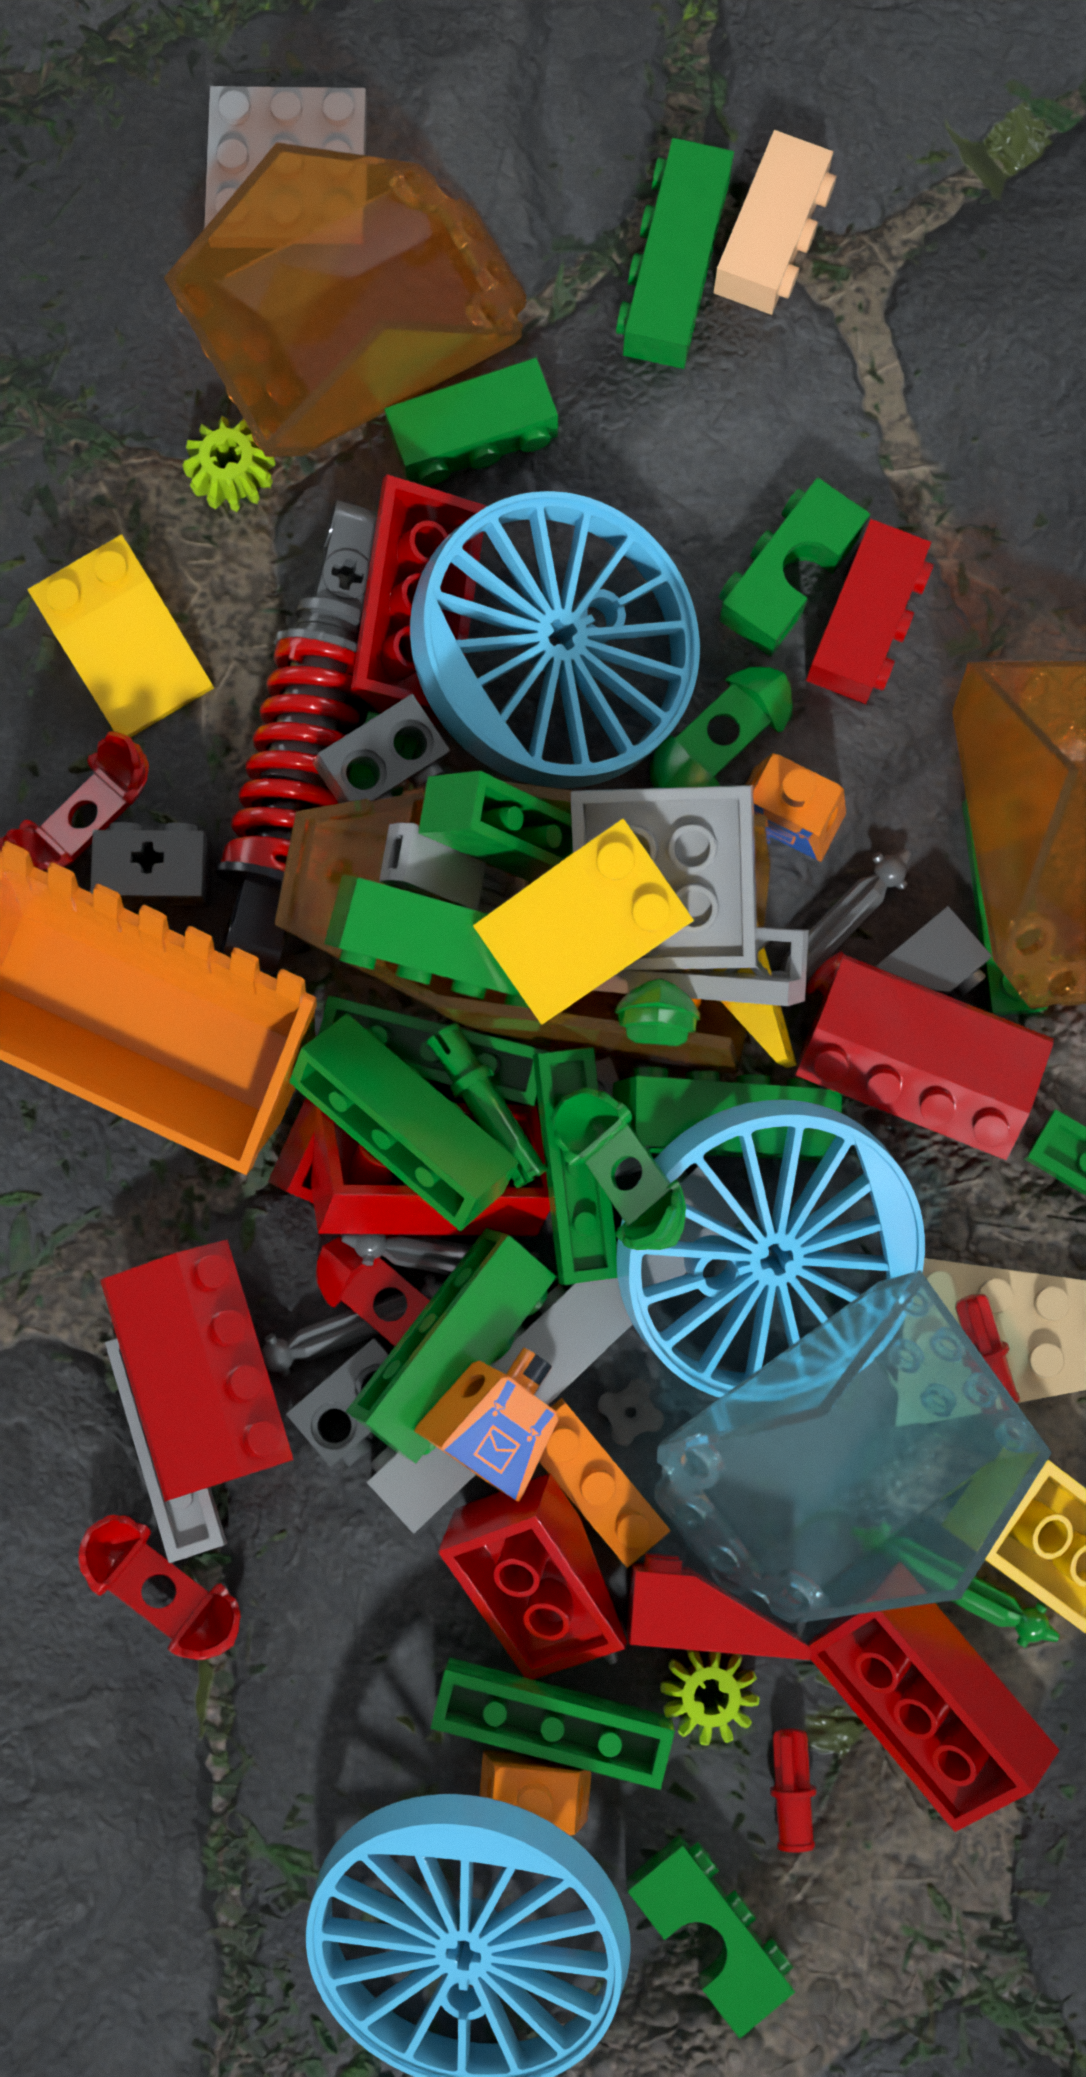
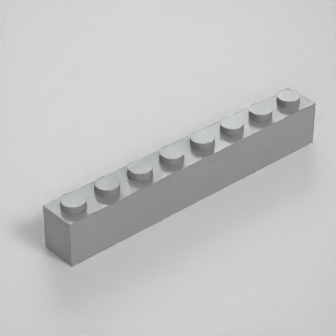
[367,1167,740,1534]

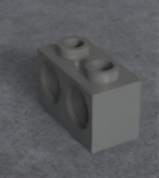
[313,694,450,820]
[286,1338,390,1467]

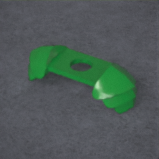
[649,667,793,788]
[614,979,701,1046]
[550,1088,686,1250]

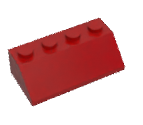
[351,474,487,726]
[795,954,1054,1160]
[311,1103,550,1236]
[100,1239,294,1502]
[807,1567,1059,1832]

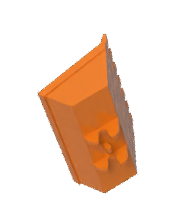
[0,841,317,1175]

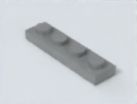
[105,1338,227,1563]

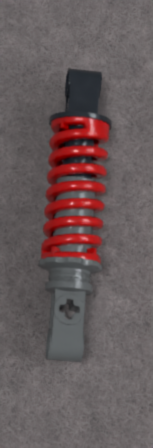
[216,499,378,977]

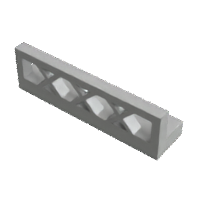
[592,927,809,1006]

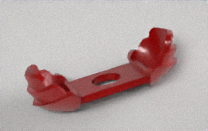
[0,731,149,873]
[315,1236,430,1346]
[78,1515,241,1660]

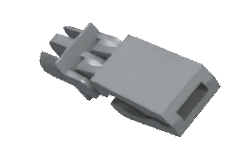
[379,823,528,914]

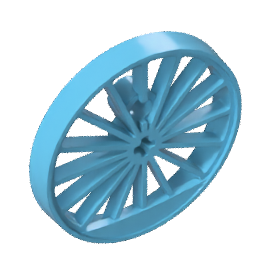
[410,491,700,788]
[616,1100,925,1404]
[306,1794,631,2077]

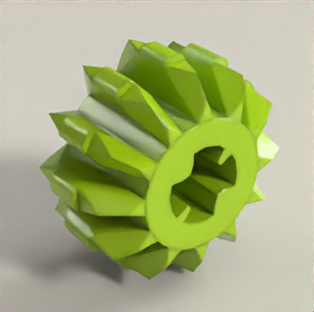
[183,416,276,512]
[660,1650,760,1746]

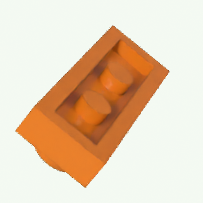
[539,1398,671,1568]

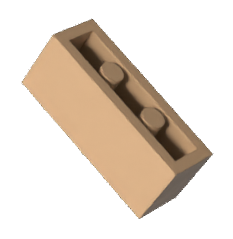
[714,130,837,315]

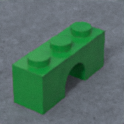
[718,477,870,657]
[626,1834,795,2039]

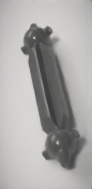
[772,849,911,979]
[342,1234,559,1285]
[261,1274,445,1377]

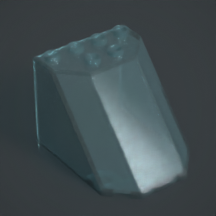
[655,1270,1052,1624]

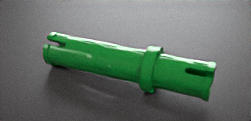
[426,1023,548,1189]

